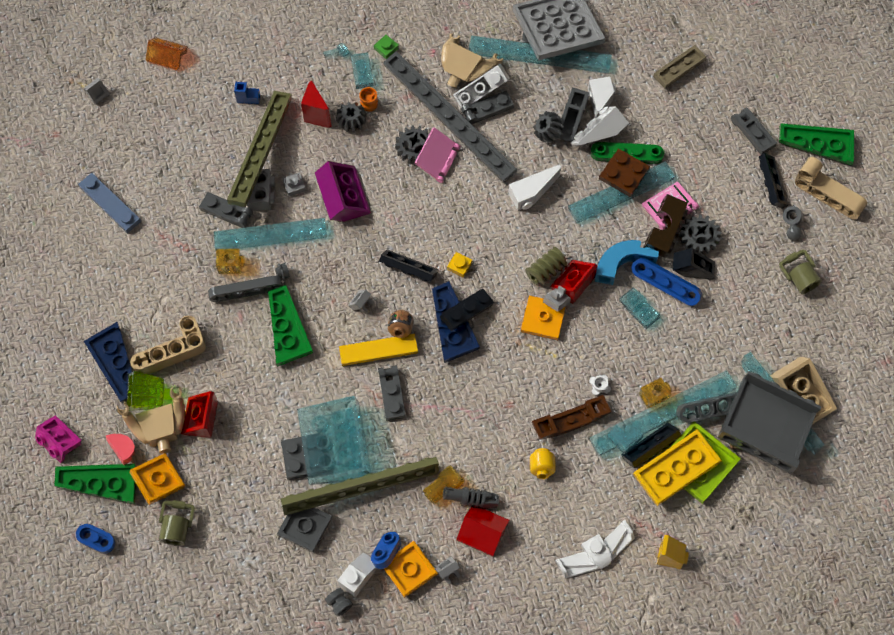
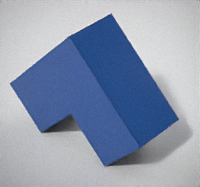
[234,82,261,104]

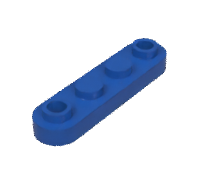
[631,258,702,306]

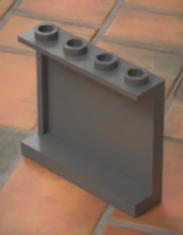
[717,371,821,474]

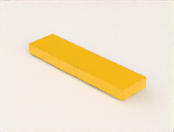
[339,333,418,366]

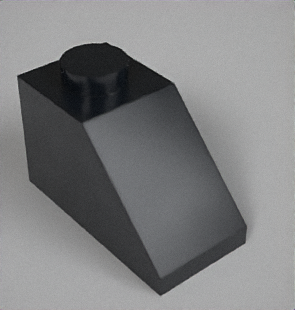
[673,248,715,279]

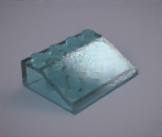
[297,396,372,485]

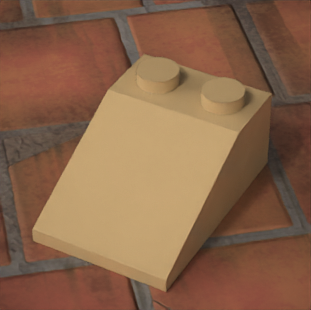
[768,357,837,424]

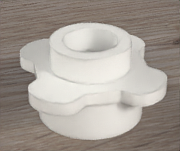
[589,375,611,395]

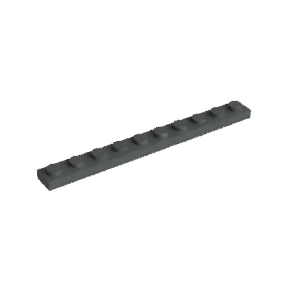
[383,51,517,183]

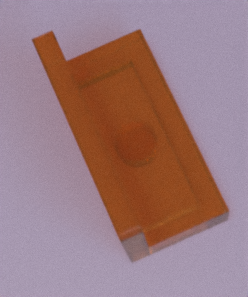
[146,37,188,70]

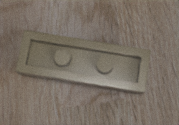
[653,45,706,89]

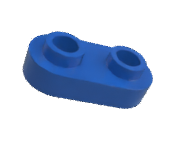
[76,524,115,554]
[371,532,402,569]

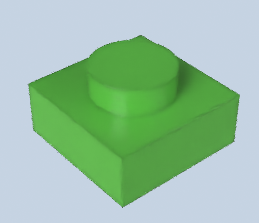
[374,35,399,59]

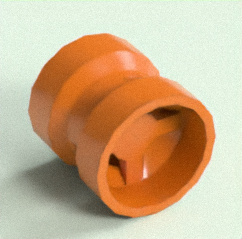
[359,87,378,112]

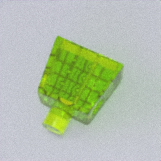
[127,371,174,411]

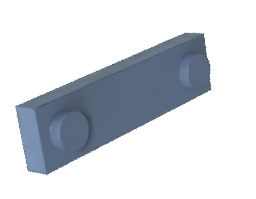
[78,173,141,234]

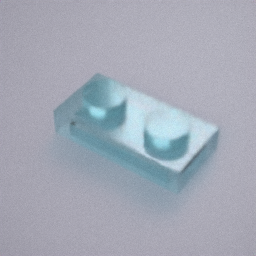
[350,52,374,89]

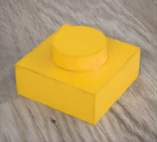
[447,252,472,278]

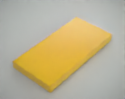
[633,429,722,506]

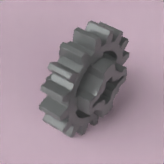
[395,125,429,163]
[679,214,722,254]

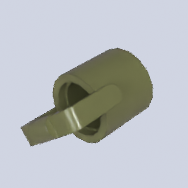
[779,250,822,294]
[159,500,195,546]

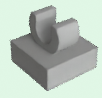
[84,78,110,104]
[282,172,306,197]
[543,286,571,312]
[348,289,374,313]
[434,557,460,584]

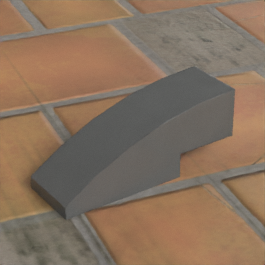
[558,87,590,142]

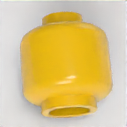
[529,448,556,479]

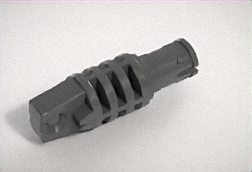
[443,486,499,508]

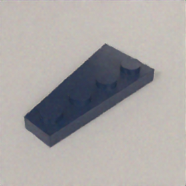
[432,282,480,363]
[84,322,139,404]

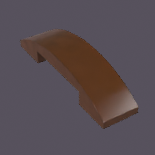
[532,395,611,440]

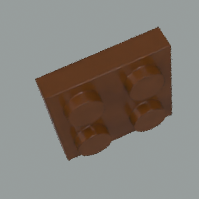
[599,148,650,197]

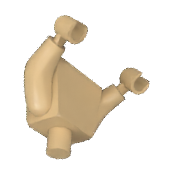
[441,33,503,88]
[116,386,185,454]

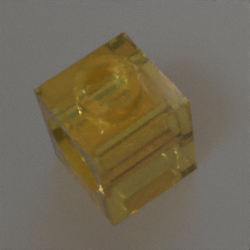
[216,249,245,274]
[639,378,672,410]

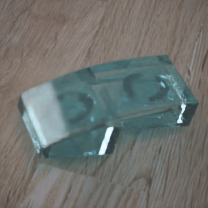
[619,287,660,329]

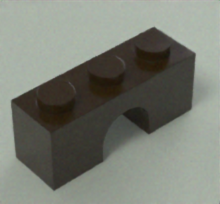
[643,194,688,257]

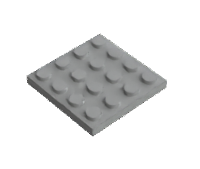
[513,0,605,61]

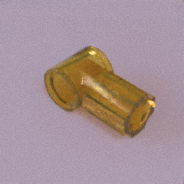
[423,465,465,505]

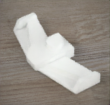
[555,520,635,578]

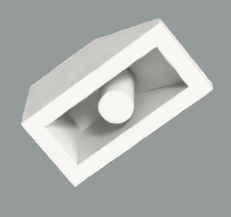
[588,77,616,119]
[337,552,377,598]

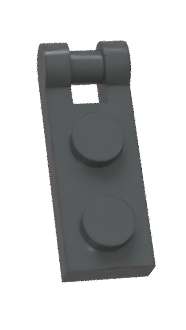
[461,90,514,125]
[731,108,777,155]
[199,192,253,228]
[378,365,406,421]

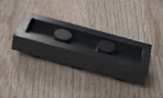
[759,153,789,209]
[379,249,438,282]
[440,288,495,332]
[621,422,682,468]

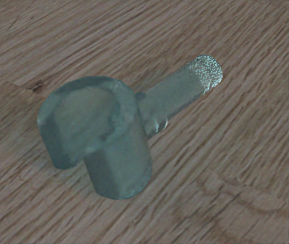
[323,43,349,57]

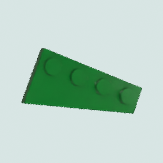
[779,123,854,165]
[268,285,313,367]
[54,464,137,504]

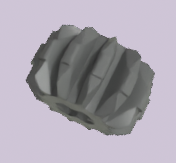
[336,101,367,132]
[533,111,564,143]

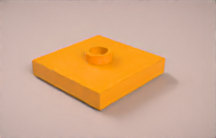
[521,295,566,340]
[130,453,185,505]
[384,541,438,598]

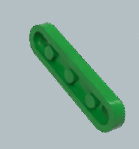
[591,142,664,164]

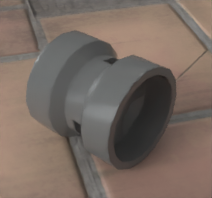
[325,588,353,617]

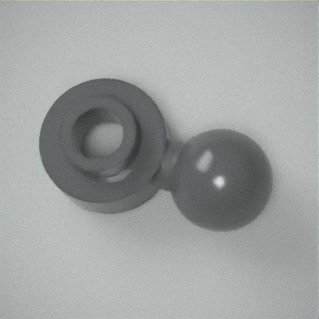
[783,206,803,241]

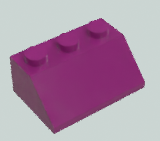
[315,161,371,222]

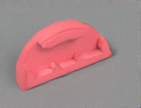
[106,434,135,465]

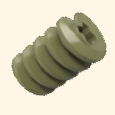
[525,246,568,285]

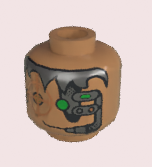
[387,310,414,338]

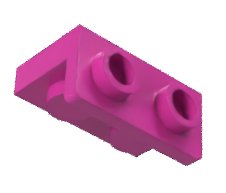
[35,415,82,463]

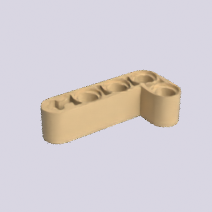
[795,157,867,219]
[130,315,206,376]

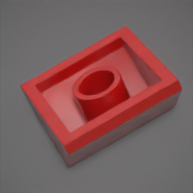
[301,81,332,128]
[550,260,598,304]
[181,391,218,438]
[456,505,510,557]

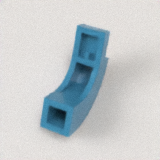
[595,240,659,285]

